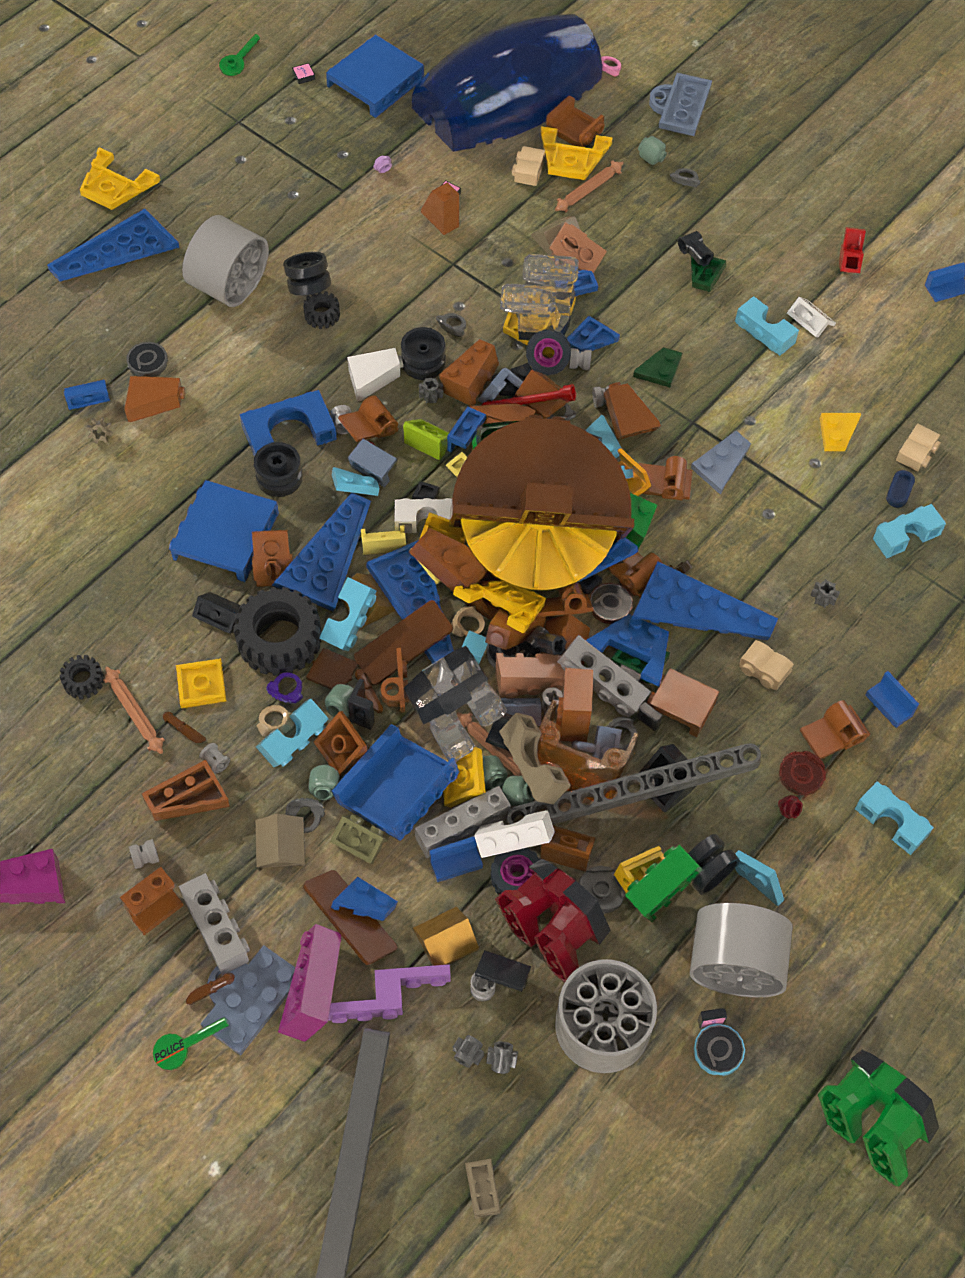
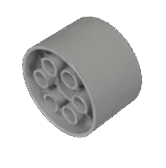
[182,215,269,307]
[690,903,793,997]
[555,960,657,1073]

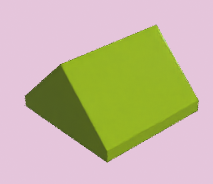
[403,419,449,460]

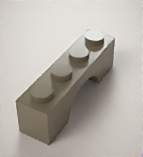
[499,713,571,805]

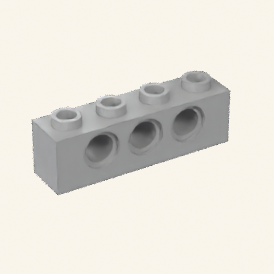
[557,635,651,718]
[415,786,511,858]
[179,873,250,975]

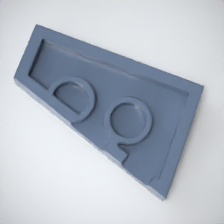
[691,431,751,494]

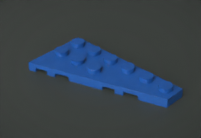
[47,209,180,282]
[272,493,371,612]
[366,540,454,666]
[631,562,778,640]

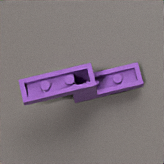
[328,965,450,1023]

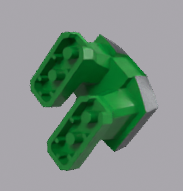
[818,1049,939,1187]

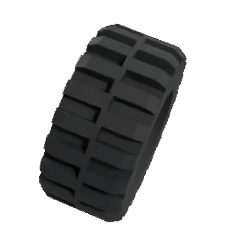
[234,587,322,676]

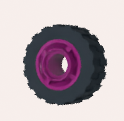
[526,329,571,375]
[491,848,541,894]

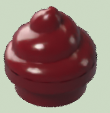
[778,795,803,819]

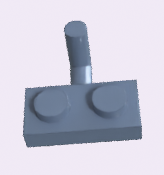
[478,368,523,403]
[571,725,622,776]

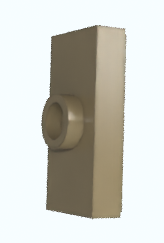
[465,1158,501,1219]

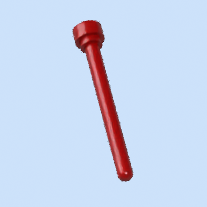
[481,384,576,406]

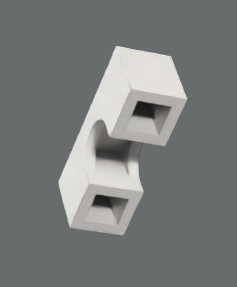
[395,498,452,533]
[474,810,555,858]

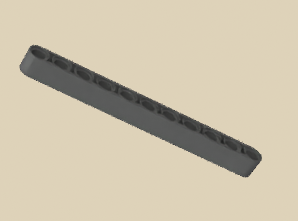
[507,743,761,825]
[316,1028,390,1278]

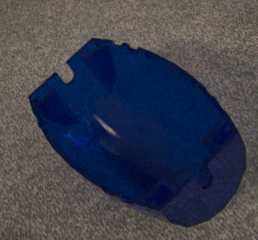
[412,14,602,152]

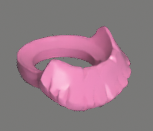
[594,56,621,77]

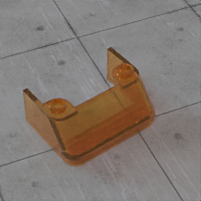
[537,700,639,801]

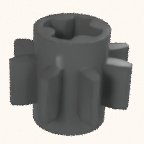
[419,378,443,403]
[810,579,840,608]
[452,1035,484,1068]
[486,1041,518,1074]

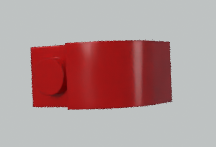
[839,227,866,273]

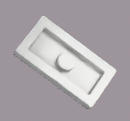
[787,297,836,337]

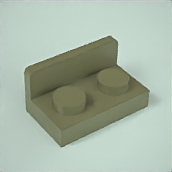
[330,814,389,864]

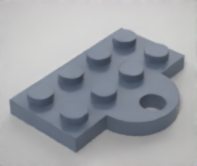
[649,73,712,136]
[200,945,295,1056]

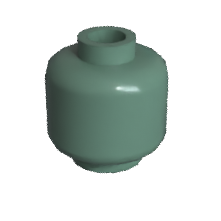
[638,136,667,165]
[325,684,354,717]
[482,755,508,790]
[308,765,340,800]
[502,776,534,806]

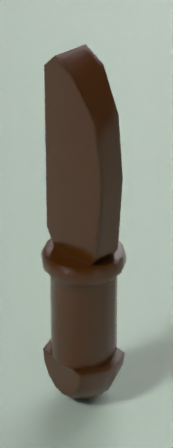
[355,669,383,714]
[163,712,206,743]
[186,973,235,1005]

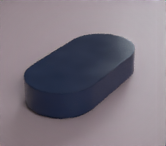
[886,470,915,508]

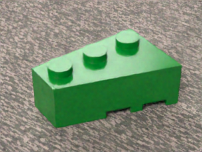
[625,493,657,549]
[625,845,702,923]

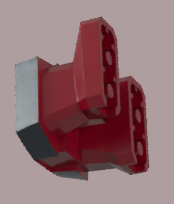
[495,859,611,983]

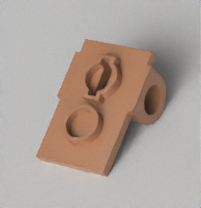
[549,222,607,273]

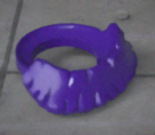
[266,673,303,703]

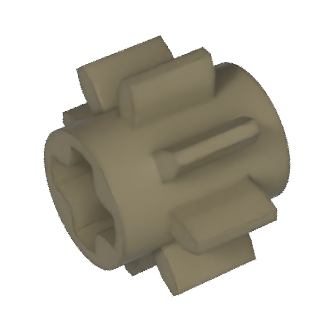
[86,417,113,444]

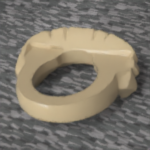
[451,606,485,637]
[257,705,295,737]

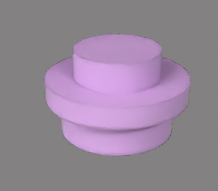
[373,156,392,173]

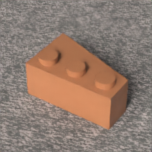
[495,653,565,698]

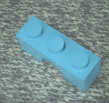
[735,296,799,356]
[873,504,946,558]
[320,577,377,651]
[256,698,329,767]
[855,781,934,855]

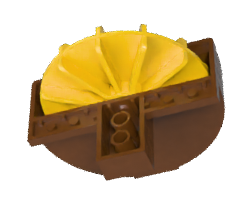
[449,415,634,590]

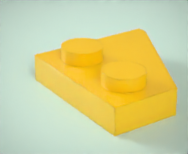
[820,413,861,451]

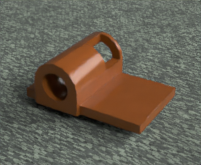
[338,395,399,442]
[638,456,692,501]
[252,530,293,587]
[607,552,663,598]
[537,582,593,617]
[381,648,409,713]
[800,700,870,760]

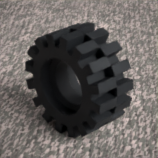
[303,291,340,329]
[59,655,104,699]

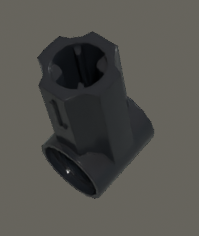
[678,231,714,267]
[522,626,567,656]

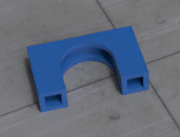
[240,390,337,456]

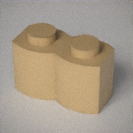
[512,146,545,186]
[896,424,941,472]
[739,640,794,690]

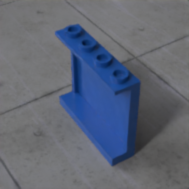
[326,35,424,118]
[169,480,279,582]
[332,724,459,841]

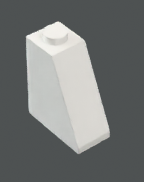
[347,348,403,402]

